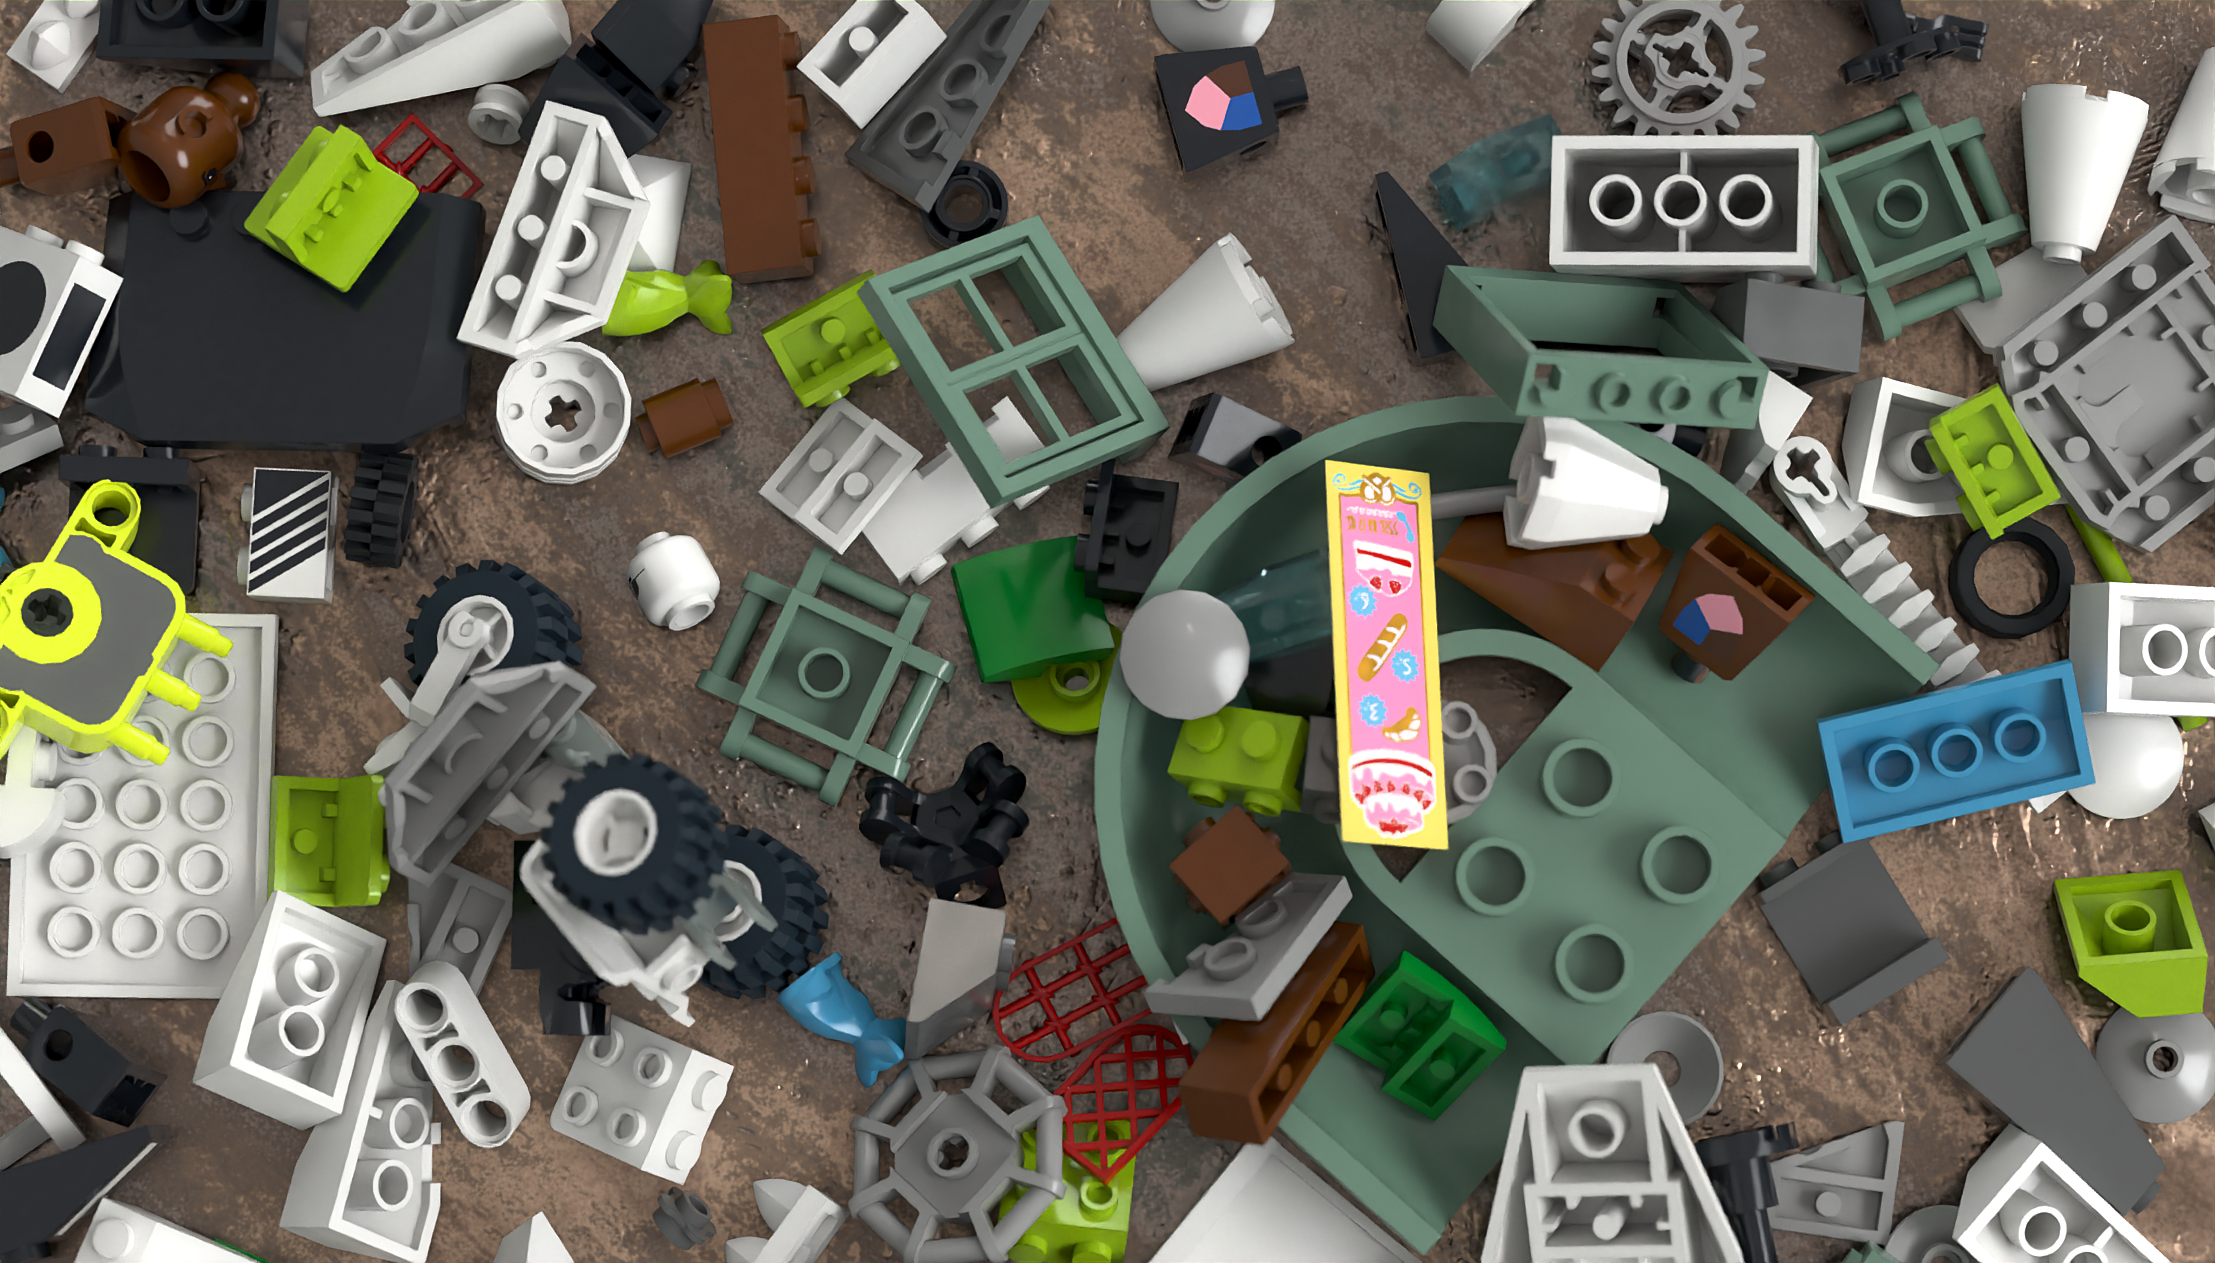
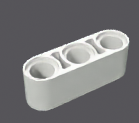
[394,961,531,1148]

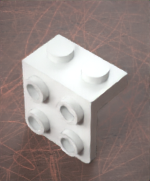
[550,1014,734,1185]

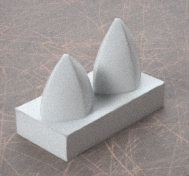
[6,0,101,94]
[725,1179,850,1263]

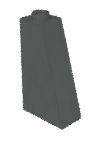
[1936,965,2166,1216]

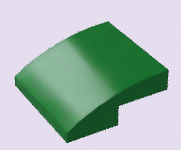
[950,535,1115,683]
[1333,950,1506,1121]

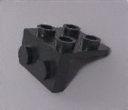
[58,445,201,596]

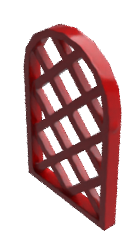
[1033,1023,1194,1186]

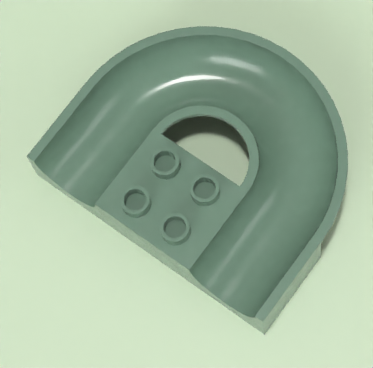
[1094,396,1941,1256]

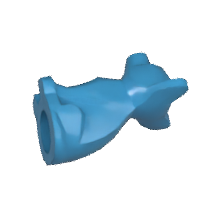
[776,952,907,1088]

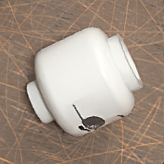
[626,532,720,630]

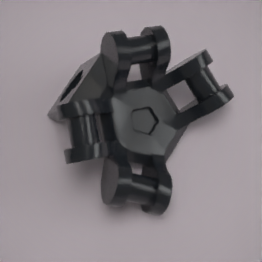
[859,742,1029,909]

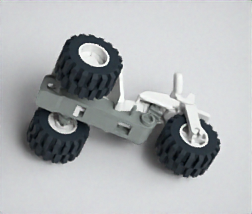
[363,560,829,1027]

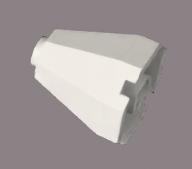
[1503,416,1668,550]

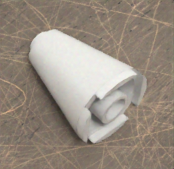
[2147,47,2215,224]
[2020,84,2149,265]
[1116,233,1295,392]

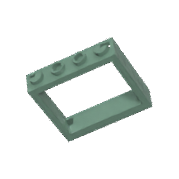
[1433,265,1769,429]

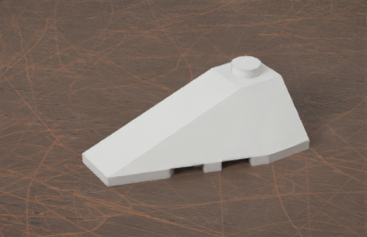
[311,0,572,117]
[1841,377,2068,518]
[279,980,442,1263]
[1952,1123,2171,1263]

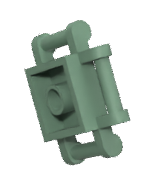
[1802,91,2029,342]
[695,546,957,807]

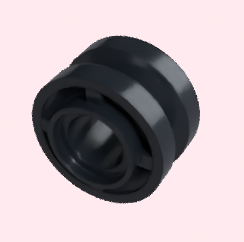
[919,160,1009,251]

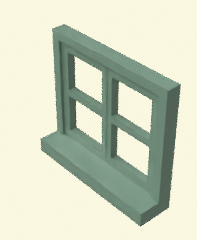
[857,215,1171,509]

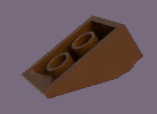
[1435,511,1674,672]

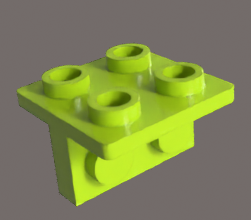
[244,124,419,292]

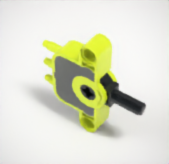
[0,479,233,766]

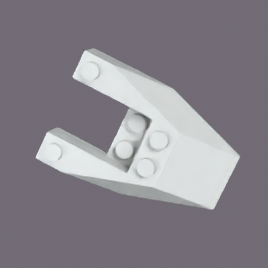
[1481,1064,1744,1263]

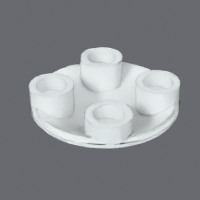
[2067,714,2184,819]

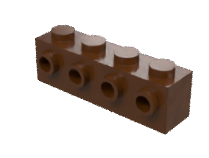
[702,14,822,285]
[1178,921,1376,1146]

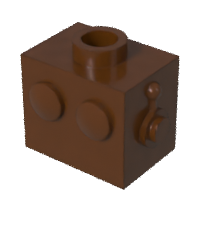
[1169,805,1293,931]

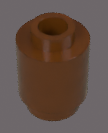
[634,377,734,459]

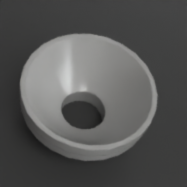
[1606,1011,1724,1126]

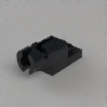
[511,840,612,1036]

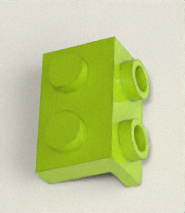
[760,269,901,408]
[1924,383,2061,540]
[1167,706,1309,817]

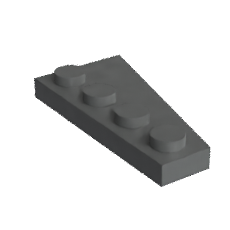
[844,0,1052,213]

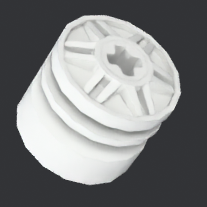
[496,341,631,485]

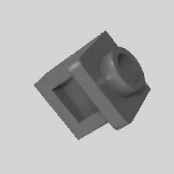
[1300,716,1342,824]

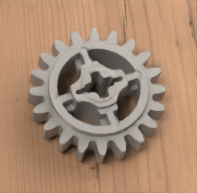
[1589,0,1766,136]

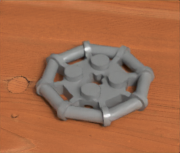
[847,1043,1068,1263]

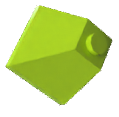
[2053,870,2208,1018]

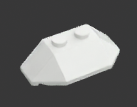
[457,100,651,359]

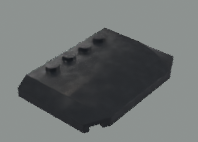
[84,190,486,452]

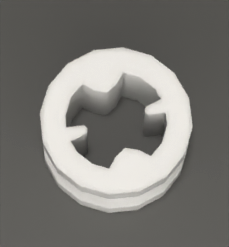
[468,84,531,145]

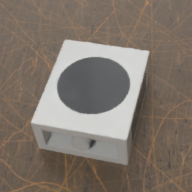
[0,225,123,418]

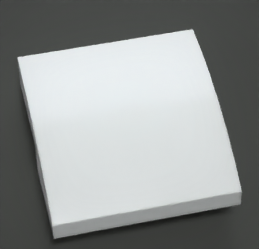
[758,398,923,555]

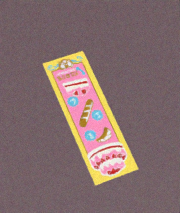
[1325,460,1448,850]

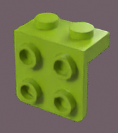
[267,775,390,908]
[998,1108,1136,1263]

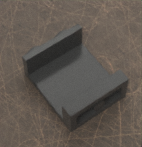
[1752,828,1951,1027]

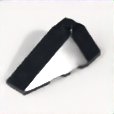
[591,0,723,102]

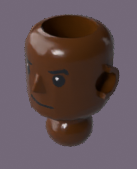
[115,72,260,209]

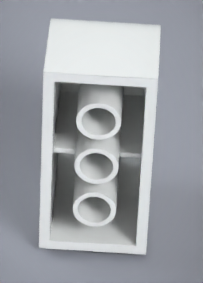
[1549,135,1819,282]

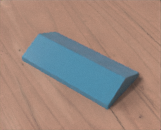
[1816,659,2096,843]

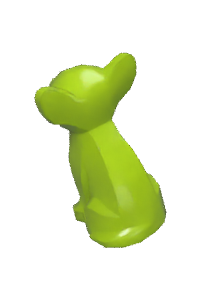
[601,260,733,336]

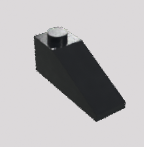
[1372,171,1477,367]

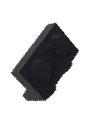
[1074,458,1179,604]

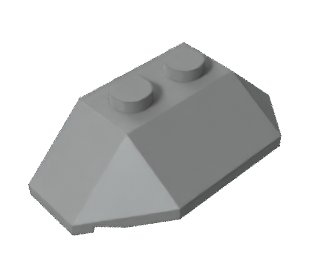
[384,661,597,887]

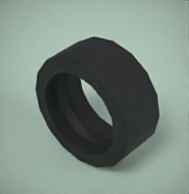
[1948,517,2075,640]

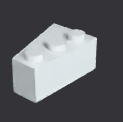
[860,396,1050,586]

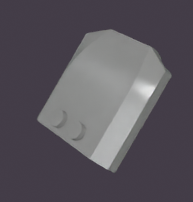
[1995,214,2215,553]

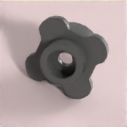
[653,1187,716,1250]

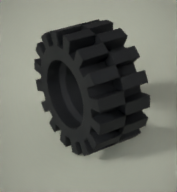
[344,452,420,569]

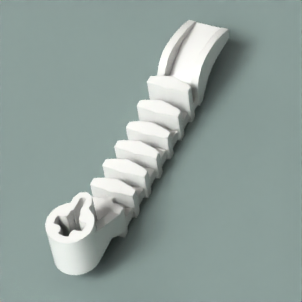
[1769,436,2068,816]

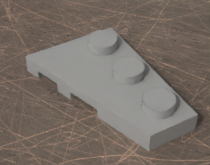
[1143,873,1353,1021]

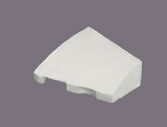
[1720,370,1813,494]

